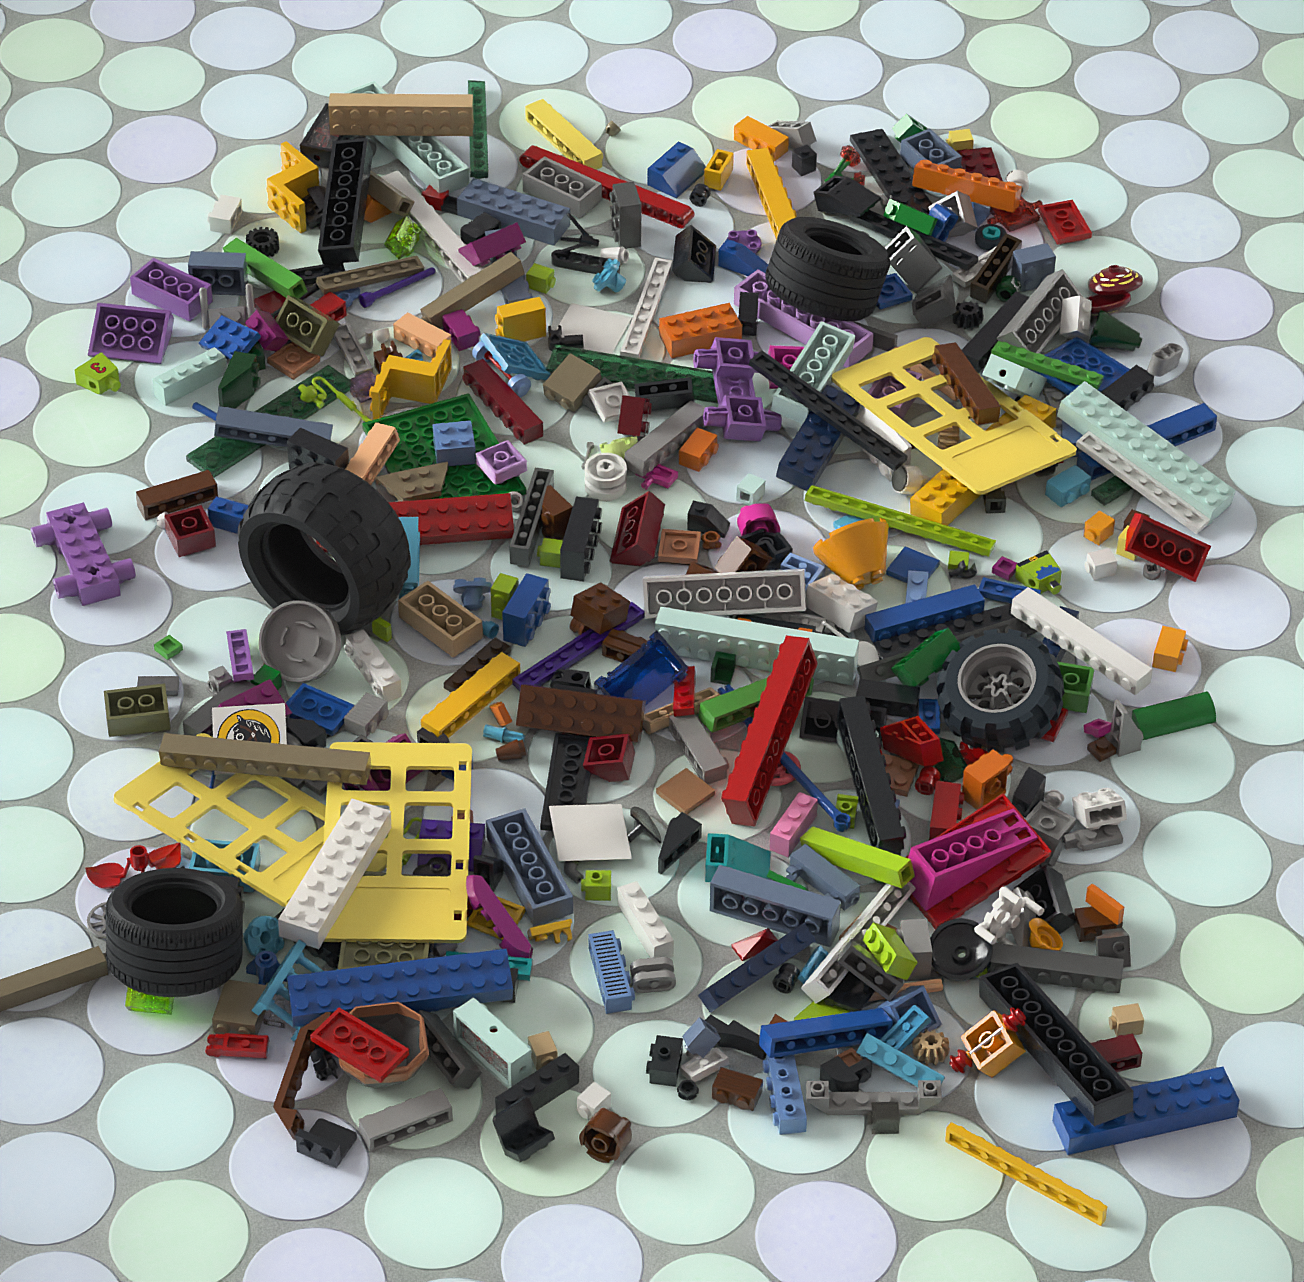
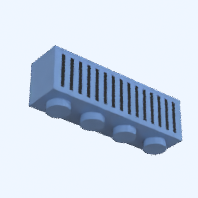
[588,930,635,1014]

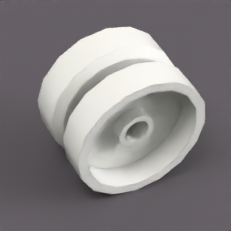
[584,453,627,501]

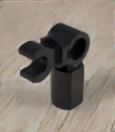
[548,325,584,352]

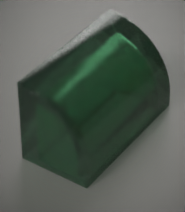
[931,737,967,783]

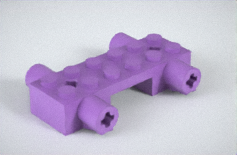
[693,337,782,441]
[31,502,136,606]

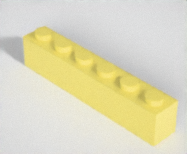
[525,99,603,170]

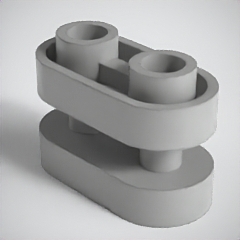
[630,956,676,993]

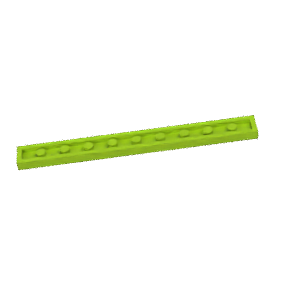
[804,485,996,557]

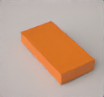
[1085,884,1125,925]

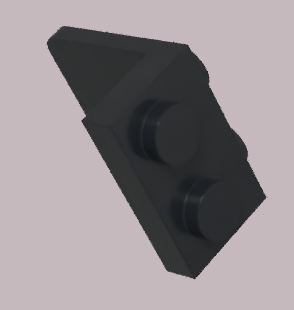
[492,1096,555,1163]
[295,1118,357,1168]

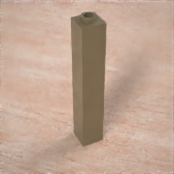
[368,170,415,218]
[420,252,525,328]
[0,946,108,1012]

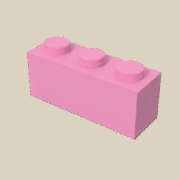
[770,792,818,857]

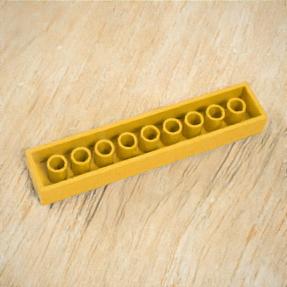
[910,395,1056,526]

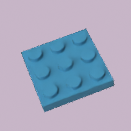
[480,333,551,380]

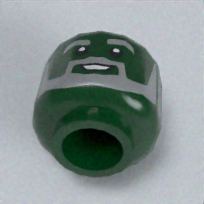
[995,275,1022,302]

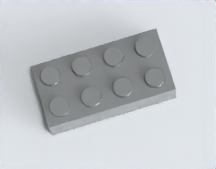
[522,156,602,219]

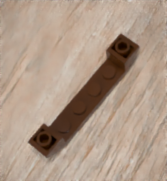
[273,1012,332,1140]

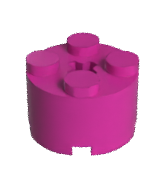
[737,503,781,536]

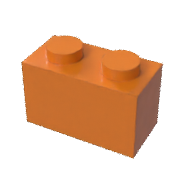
[679,428,719,472]

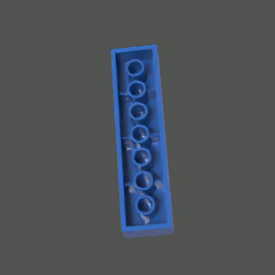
[1052,1066,1240,1155]

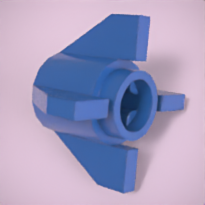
[246,951,287,985]

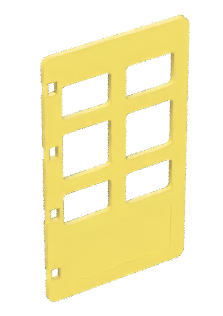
[831,337,1077,495]
[114,733,387,907]
[323,742,472,943]

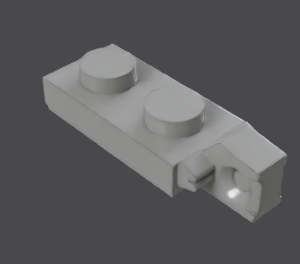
[1063,824,1123,851]

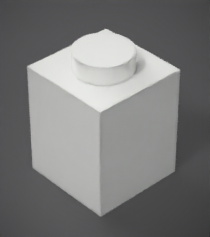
[1085,548,1117,580]
[577,1082,611,1120]

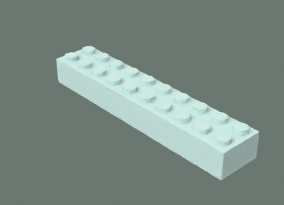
[344,81,469,193]
[1057,381,1236,526]
[655,607,859,685]

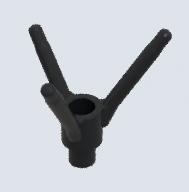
[558,213,599,254]

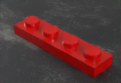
[673,665,696,717]

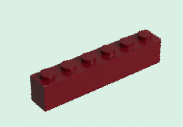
[462,358,543,445]

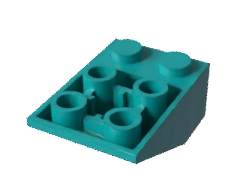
[705,833,771,882]

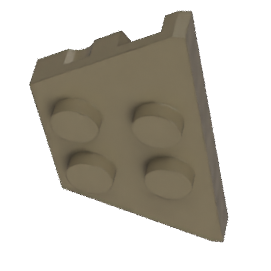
[375,461,449,501]

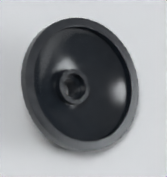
[930,918,993,981]

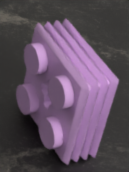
[476,440,528,484]

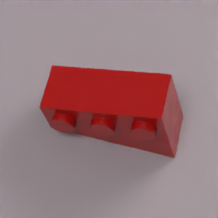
[880,716,943,767]

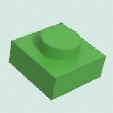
[154,634,183,660]

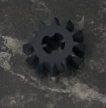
[952,300,984,330]

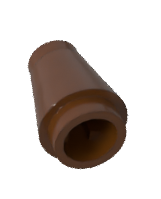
[495,739,527,761]

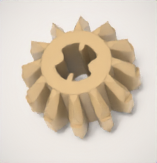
[937,426,960,450]
[912,1029,950,1066]

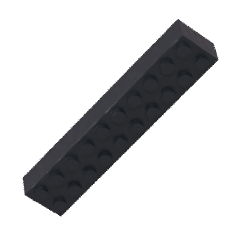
[979,963,1134,1126]

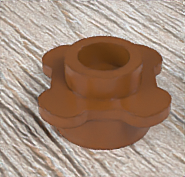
[701,531,722,549]

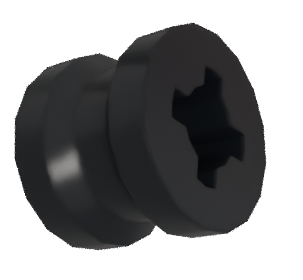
[689,184,711,207]

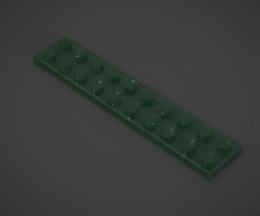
[546,345,718,403]
[186,365,354,478]

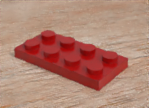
[310,1007,409,1083]

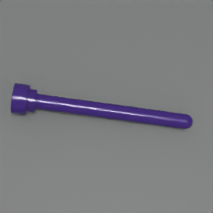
[358,267,436,308]

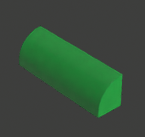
[1131,691,1216,740]

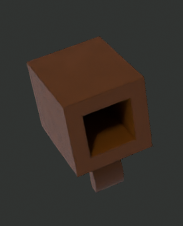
[373,340,403,374]

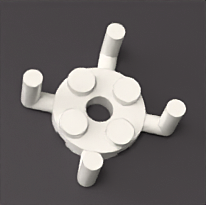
[975,887,1044,945]

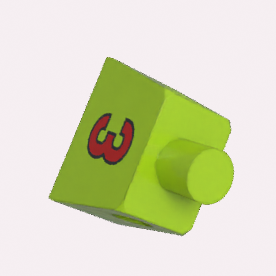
[74,352,121,394]

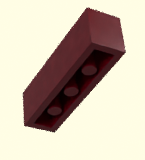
[1057,1033,1143,1086]

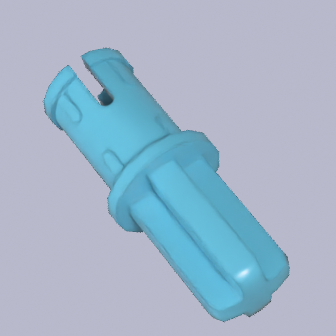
[483,724,525,743]

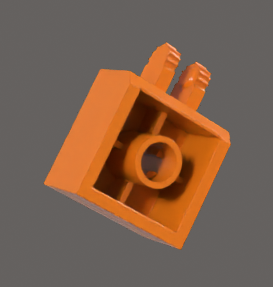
[962,749,1014,810]

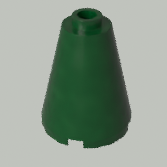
[1089,310,1142,351]

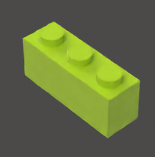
[863,922,918,980]

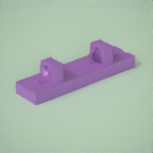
[226,629,254,682]

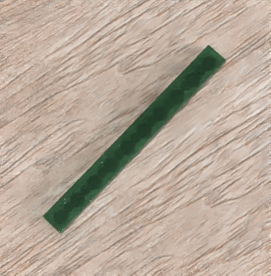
[467,80,489,179]

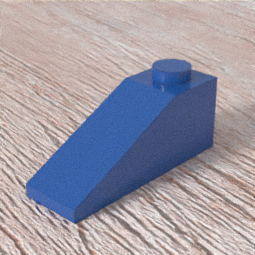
[718,239,768,276]

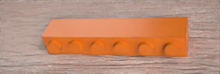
[912,160,1022,212]

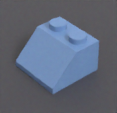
[877,985,942,1045]

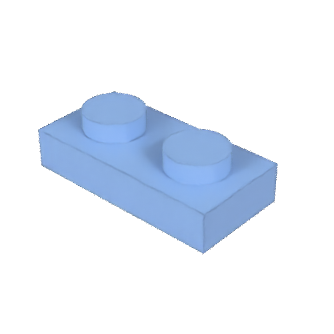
[906,571,928,603]

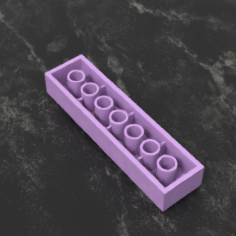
[734,270,873,368]

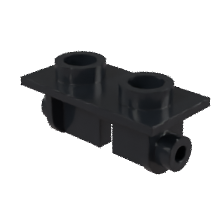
[310,1044,338,1081]

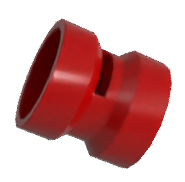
[915,766,941,795]

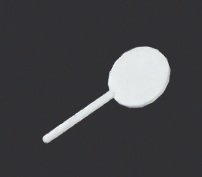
[822,621,879,666]

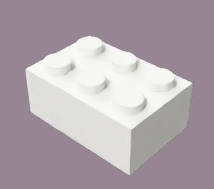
[806,574,878,633]

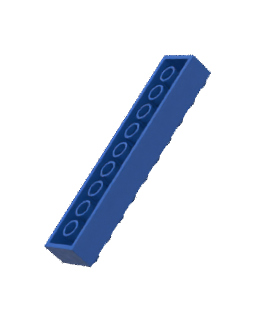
[287,949,513,1027]

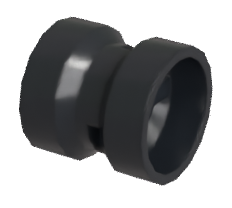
[772,963,800,994]

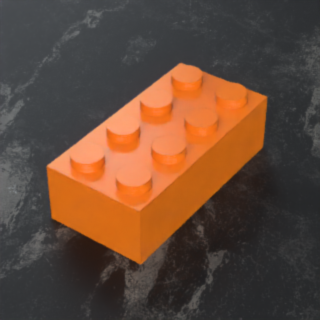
[659,303,742,358]

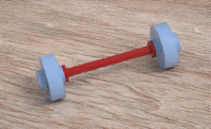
[472,341,531,397]

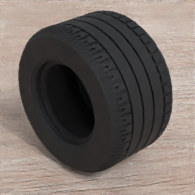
[765,217,890,321]
[105,868,243,997]

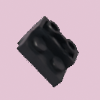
[301,186,326,229]

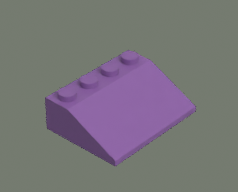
[87,303,174,364]

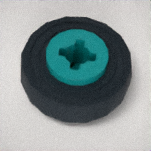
[975,224,1007,251]

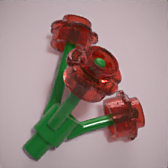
[824,145,865,186]

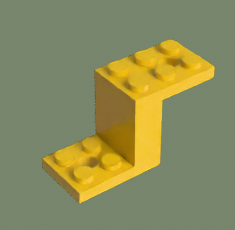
[266,141,320,233]
[369,339,452,420]

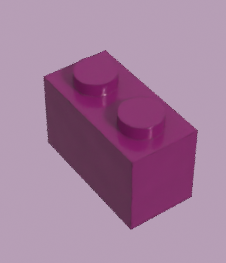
[442,309,481,351]
[245,310,289,352]

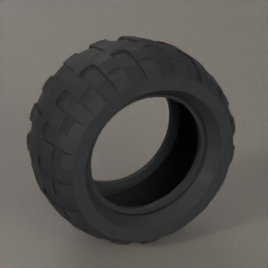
[238,462,411,635]

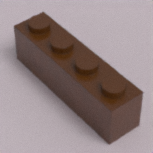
[136,470,218,520]

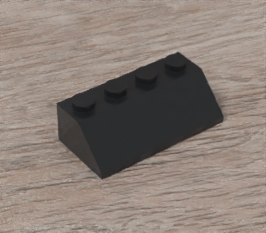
[799,696,888,747]

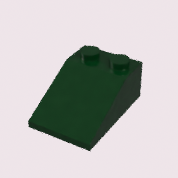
[218,351,261,409]

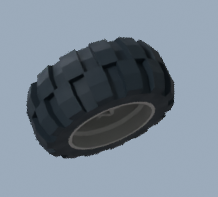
[936,628,1065,753]

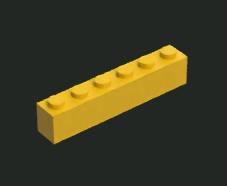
[421,652,520,738]

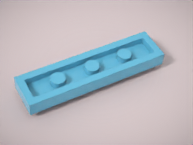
[856,1033,945,1088]

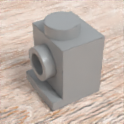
[206,665,233,697]

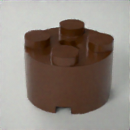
[579,1108,632,1163]

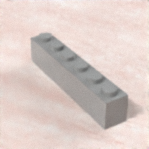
[624,401,707,477]

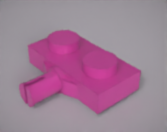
[635,464,678,490]

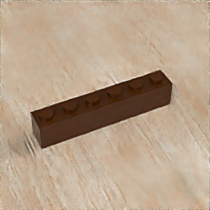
[932,342,1001,425]

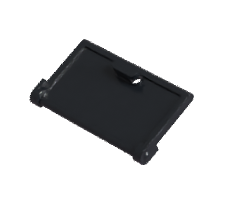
[824,971,875,1012]

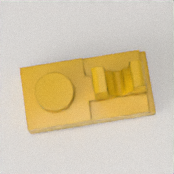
[527,919,572,944]

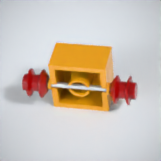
[949,1007,1026,1078]

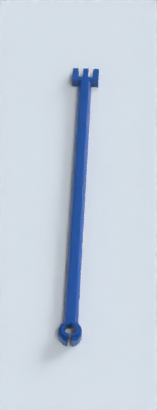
[715,684,851,832]

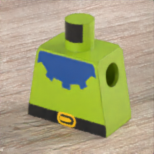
[1015,550,1062,595]

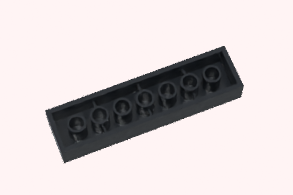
[318,138,373,265]
[836,695,906,856]

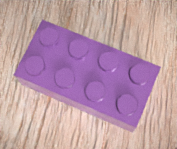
[130,258,213,322]

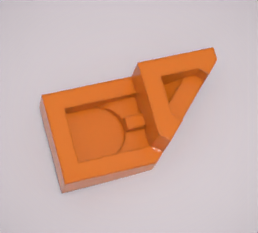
[489,701,513,726]

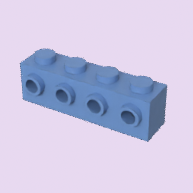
[762,1054,807,1135]

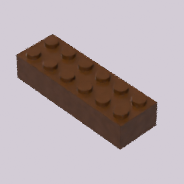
[516,684,646,742]

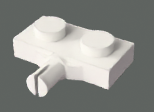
[680,1047,730,1082]

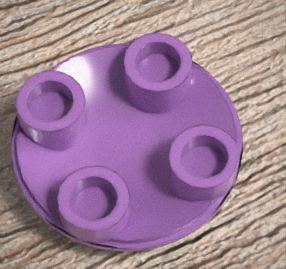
[727,229,762,254]

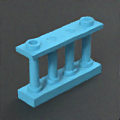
[251,939,338,1041]

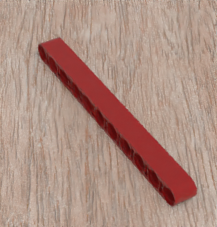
[519,145,695,228]

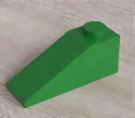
[883,199,938,236]

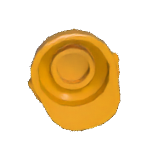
[1029,918,1063,951]

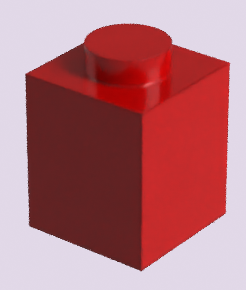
[421,184,449,211]

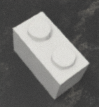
[207,194,243,234]
[1060,296,1092,339]

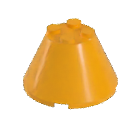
[813,518,889,590]

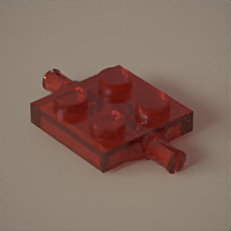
[987,196,1043,232]

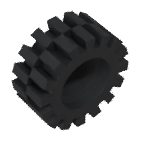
[246,227,279,257]

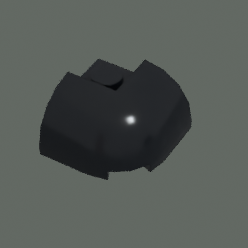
[741,529,793,570]

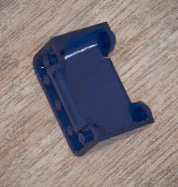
[594,630,689,706]

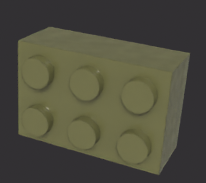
[275,295,340,357]
[104,683,171,737]

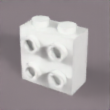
[1072,788,1127,830]

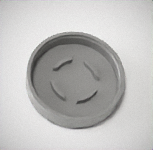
[259,600,341,682]

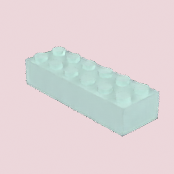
[771,321,855,424]

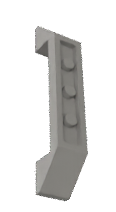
[806,1080,942,1115]

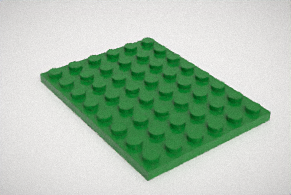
[362,393,527,500]

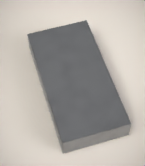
[137,676,179,696]

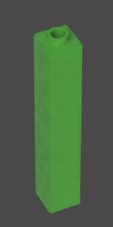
[223,238,308,298]

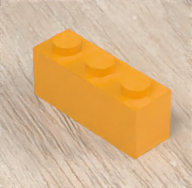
[734,116,789,161]

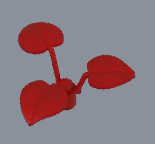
[85,843,181,889]

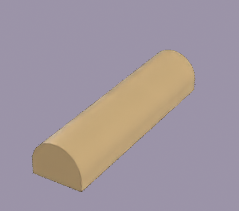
[643,687,720,734]

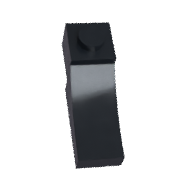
[705,1014,766,1060]

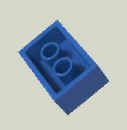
[502,573,551,647]

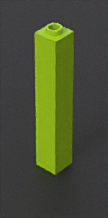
[800,826,915,888]

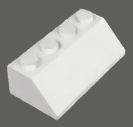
[856,407,912,482]

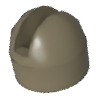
[606,121,621,136]

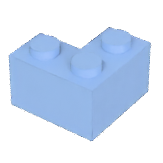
[780,553,825,590]

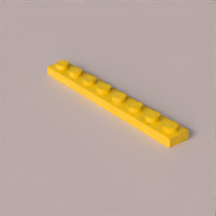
[945,1122,1108,1226]

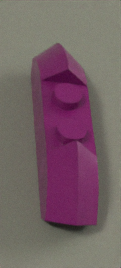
[466,875,533,959]

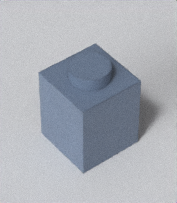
[682,1017,721,1058]

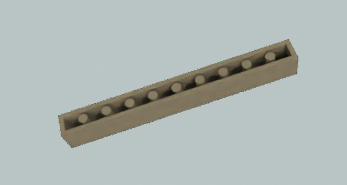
[158,733,372,785]

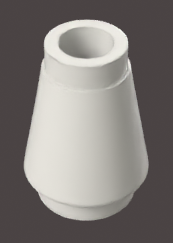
[601,247,629,265]

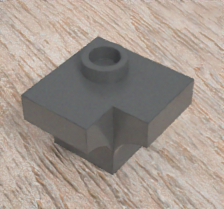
[1095,928,1131,967]

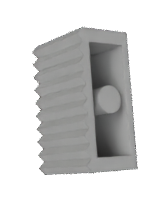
[344,692,389,737]

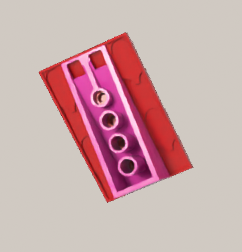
[905,793,1052,930]

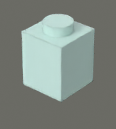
[736,473,766,506]

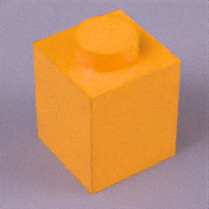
[1083,511,1115,546]

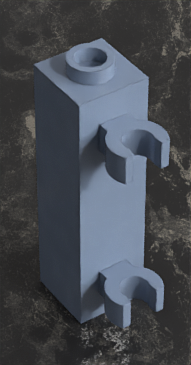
[785,844,860,911]

